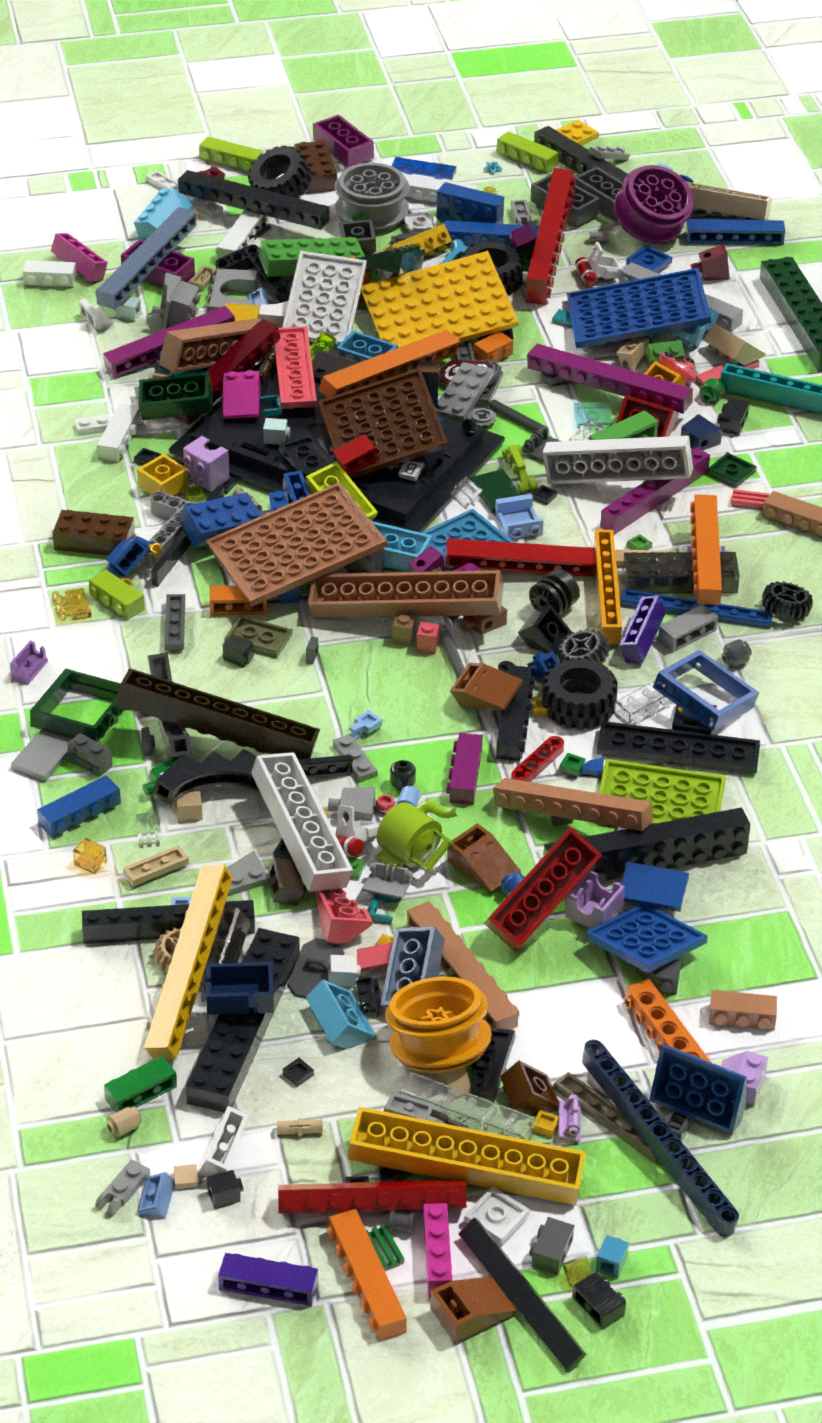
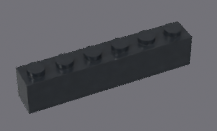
[496,665,535,761]

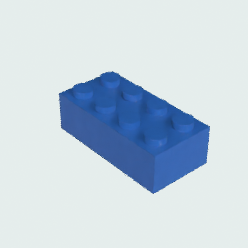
[436,182,504,224]
[178,492,262,548]

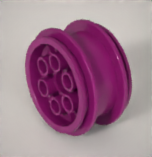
[614,165,693,244]

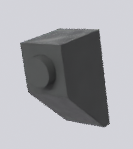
[636,960,681,994]

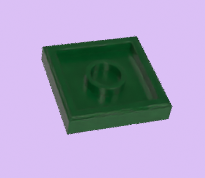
[706,452,757,488]

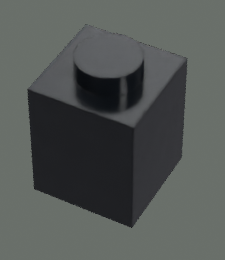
[206,1170,244,1209]

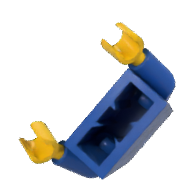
[106,536,164,587]

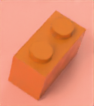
[474,331,513,362]

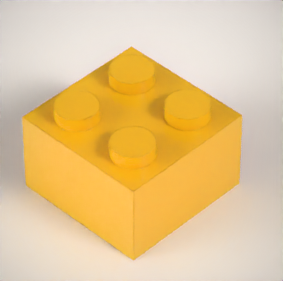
[137,454,189,496]

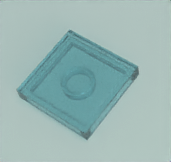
[573,402,612,429]

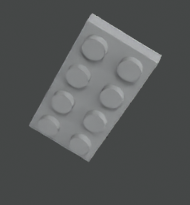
[435,362,495,421]

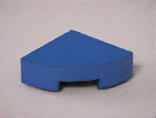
[582,758,604,777]

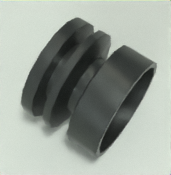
[529,569,580,616]

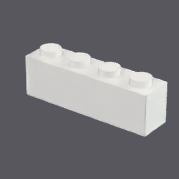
[97,403,142,462]

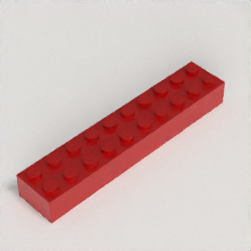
[526,168,576,305]

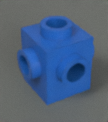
[527,651,560,681]

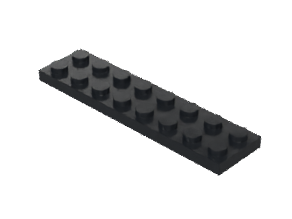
[597,721,761,773]

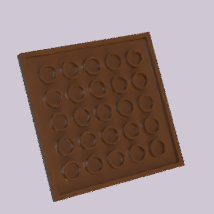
[318,368,449,479]

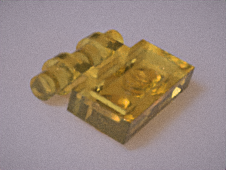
[52,588,92,621]

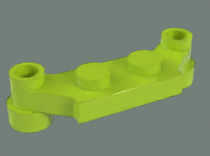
[502,444,538,493]

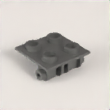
[521,426,561,461]

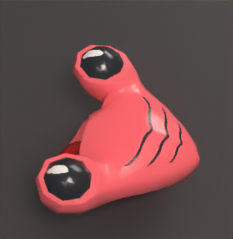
[659,351,696,384]

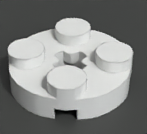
[404,211,437,233]

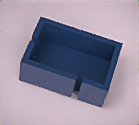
[206,962,274,1015]

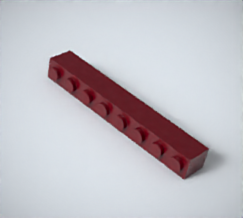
[174,318,281,426]

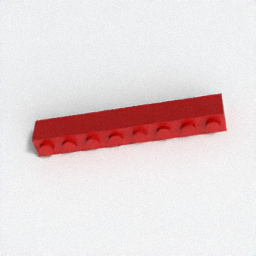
[445,538,596,577]
[278,1180,467,1214]

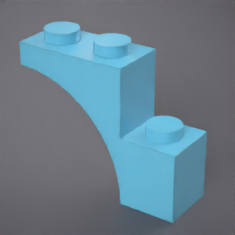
[673,307,720,348]

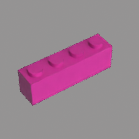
[51,233,108,282]
[423,1203,453,1298]

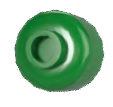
[699,378,725,403]

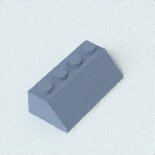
[380,926,445,1009]

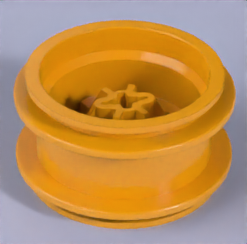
[385,977,492,1073]

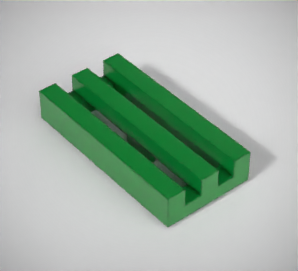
[366,1223,404,1270]

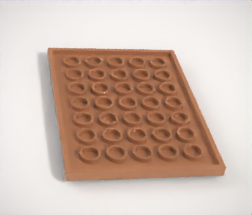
[206,482,388,607]

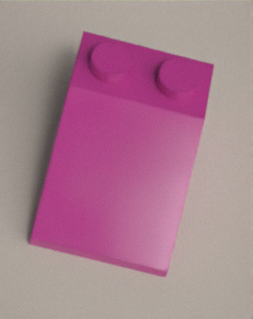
[223,370,261,419]

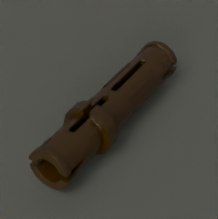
[258,350,276,384]

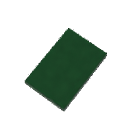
[470,469,522,513]

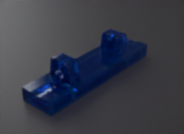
[391,157,457,180]

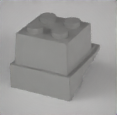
[152,272,201,330]

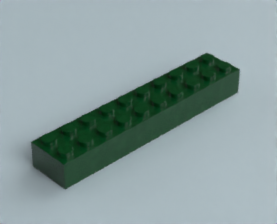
[759,257,822,372]

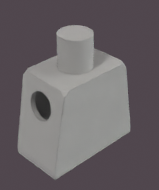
[328,787,375,823]

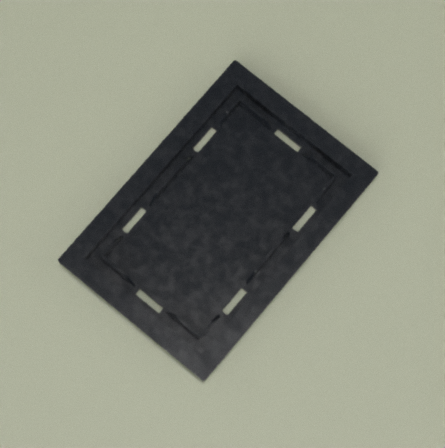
[169,359,505,533]

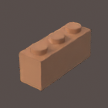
[709,990,777,1030]

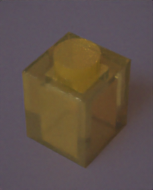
[73,838,107,874]

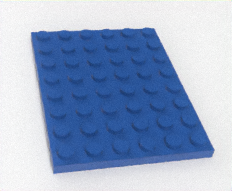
[566,268,712,348]

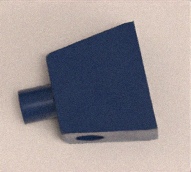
[681,414,722,450]

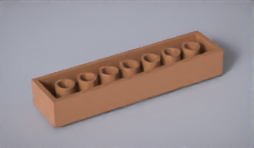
[159,318,266,373]

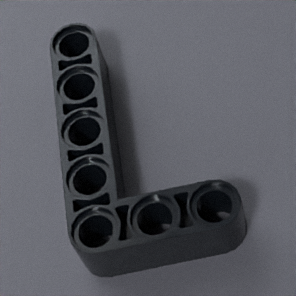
[215,244,290,304]

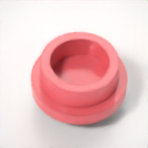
[375,794,395,813]

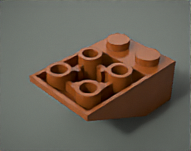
[450,663,524,710]
[447,823,521,894]
[430,1277,517,1343]

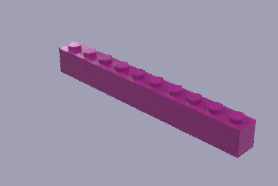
[527,344,693,414]

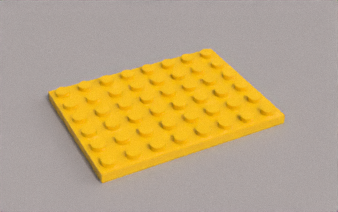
[361,251,519,348]

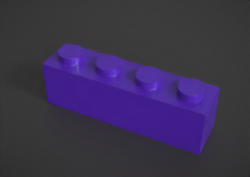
[619,596,666,663]
[218,1252,318,1306]

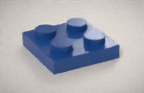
[626,245,673,273]

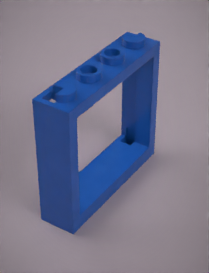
[652,650,760,731]

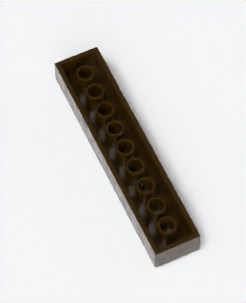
[115,668,320,759]

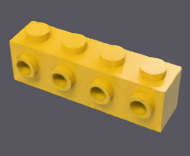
[385,223,452,257]

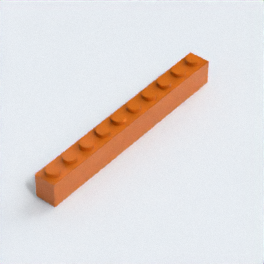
[319,330,461,398]

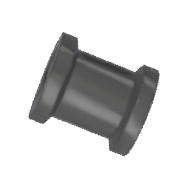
[388,1210,415,1234]

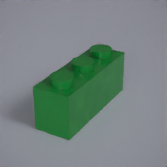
[104,1056,177,1112]

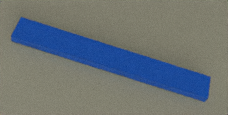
[620,589,773,629]

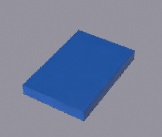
[621,862,689,912]

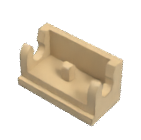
[616,337,649,371]

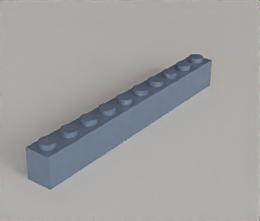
[95,207,197,310]

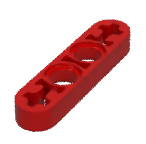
[511,736,564,782]

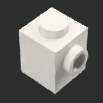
[328,955,361,987]

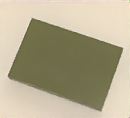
[224,615,293,658]

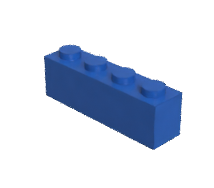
[37,775,121,838]

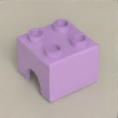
[183,436,229,491]
[565,870,625,929]

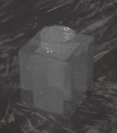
[450,476,483,510]

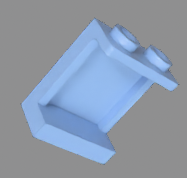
[495,494,544,540]

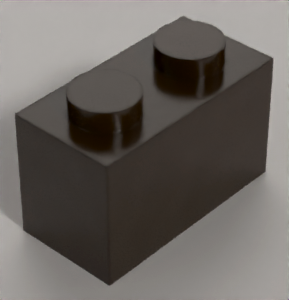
[268,858,305,906]

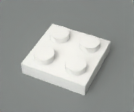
[464,1186,530,1245]

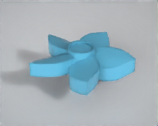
[483,161,502,175]

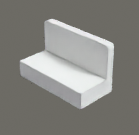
[79,299,113,331]

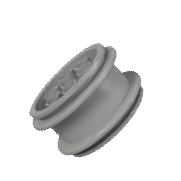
[335,163,409,233]

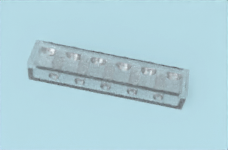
[400,1072,536,1141]

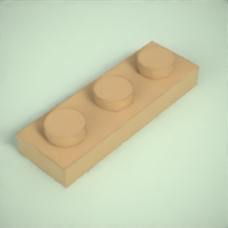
[123,845,189,887]

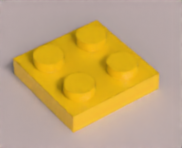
[556,120,599,146]

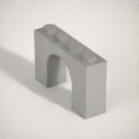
[206,269,258,313]

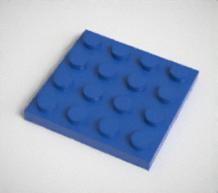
[585,905,708,973]

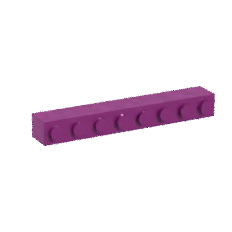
[103,306,235,378]
[600,447,710,535]

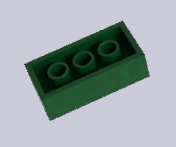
[138,372,213,420]

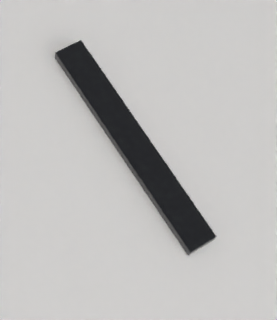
[151,485,224,586]
[458,1217,587,1371]

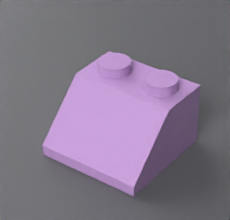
[721,1051,769,1107]

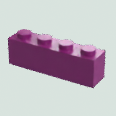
[509,223,536,250]
[446,733,483,805]

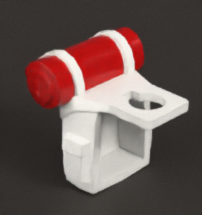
[575,242,621,287]
[335,805,380,857]

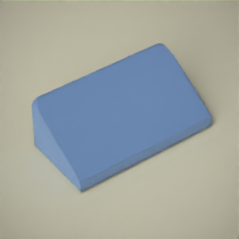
[137,1172,175,1218]

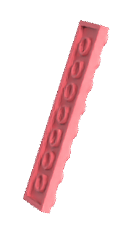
[274,326,317,409]

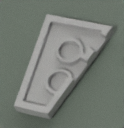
[227,851,270,896]

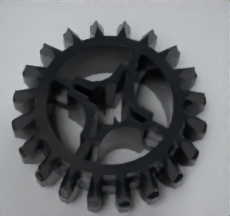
[761,581,813,621]

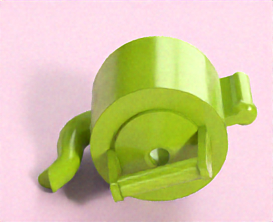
[376,801,457,872]

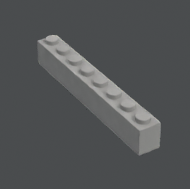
[620,263,743,332]

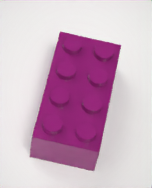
[313,114,374,167]
[121,239,195,286]

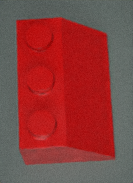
[616,395,679,437]

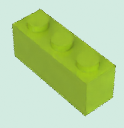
[89,569,145,620]

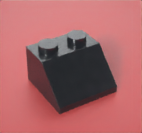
[518,604,572,655]

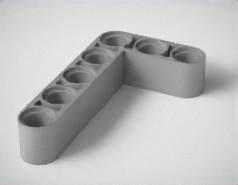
[143,492,195,568]

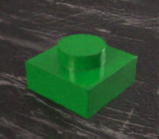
[559,752,586,777]

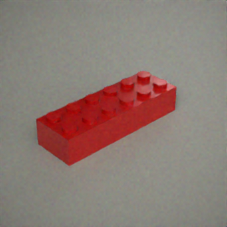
[484,826,602,952]

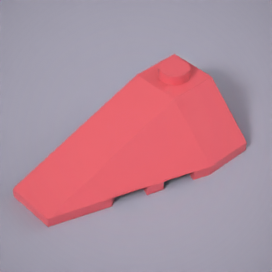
[314,888,373,944]

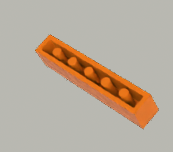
[327,1209,407,1341]

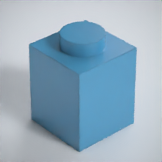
[596,1235,629,1278]

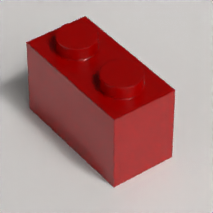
[333,434,378,476]

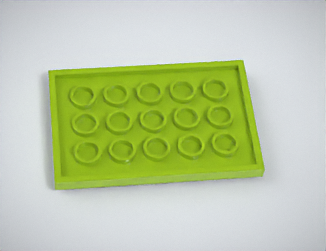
[599,759,726,823]

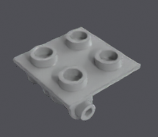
[361,862,413,899]

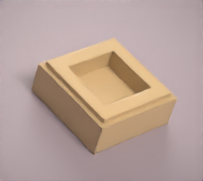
[173,1164,199,1189]

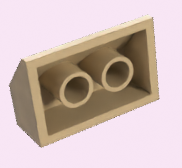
[703,323,766,365]

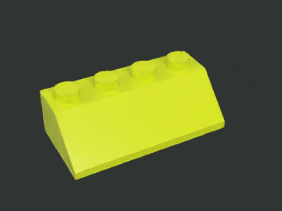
[306,461,378,521]

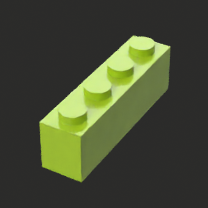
[496,131,558,173]
[199,136,264,172]

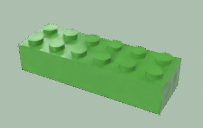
[258,237,365,277]

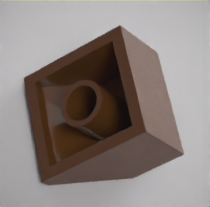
[500,1060,559,1117]

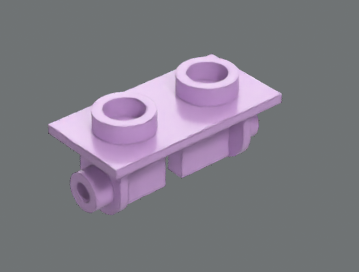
[558,1095,581,1143]

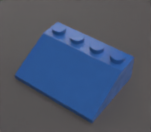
[649,1044,747,1134]

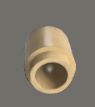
[106,1106,142,1137]

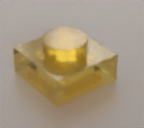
[562,1256,592,1287]

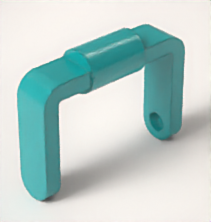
[260,395,283,416]
[368,894,399,923]

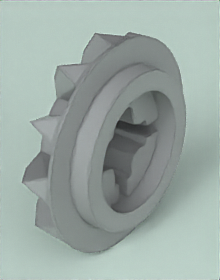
[468,408,496,428]

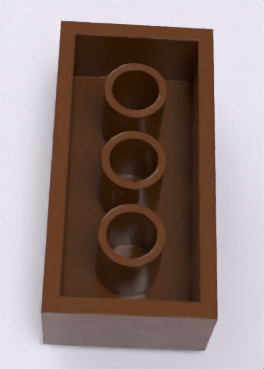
[294,140,337,193]
[53,509,135,556]

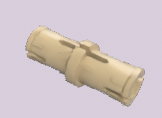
[277,1118,323,1136]

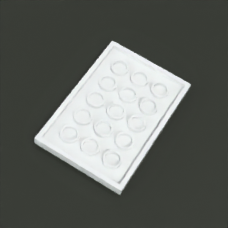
[282,251,367,345]

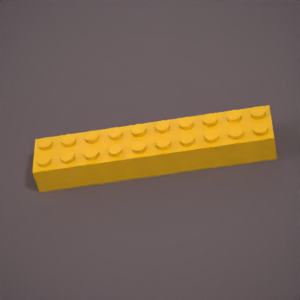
[348,1107,586,1206]

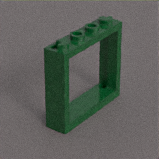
[30,668,124,742]

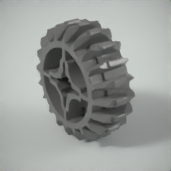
[557,628,610,665]

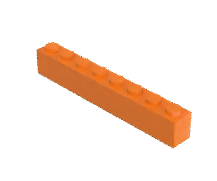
[690,494,722,605]

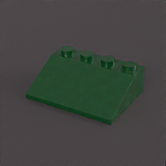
[356,244,425,274]

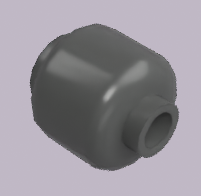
[721,639,752,668]

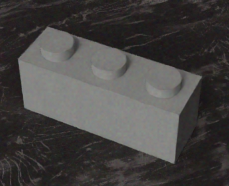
[658,604,718,652]

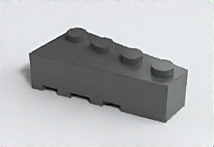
[312,349,364,375]

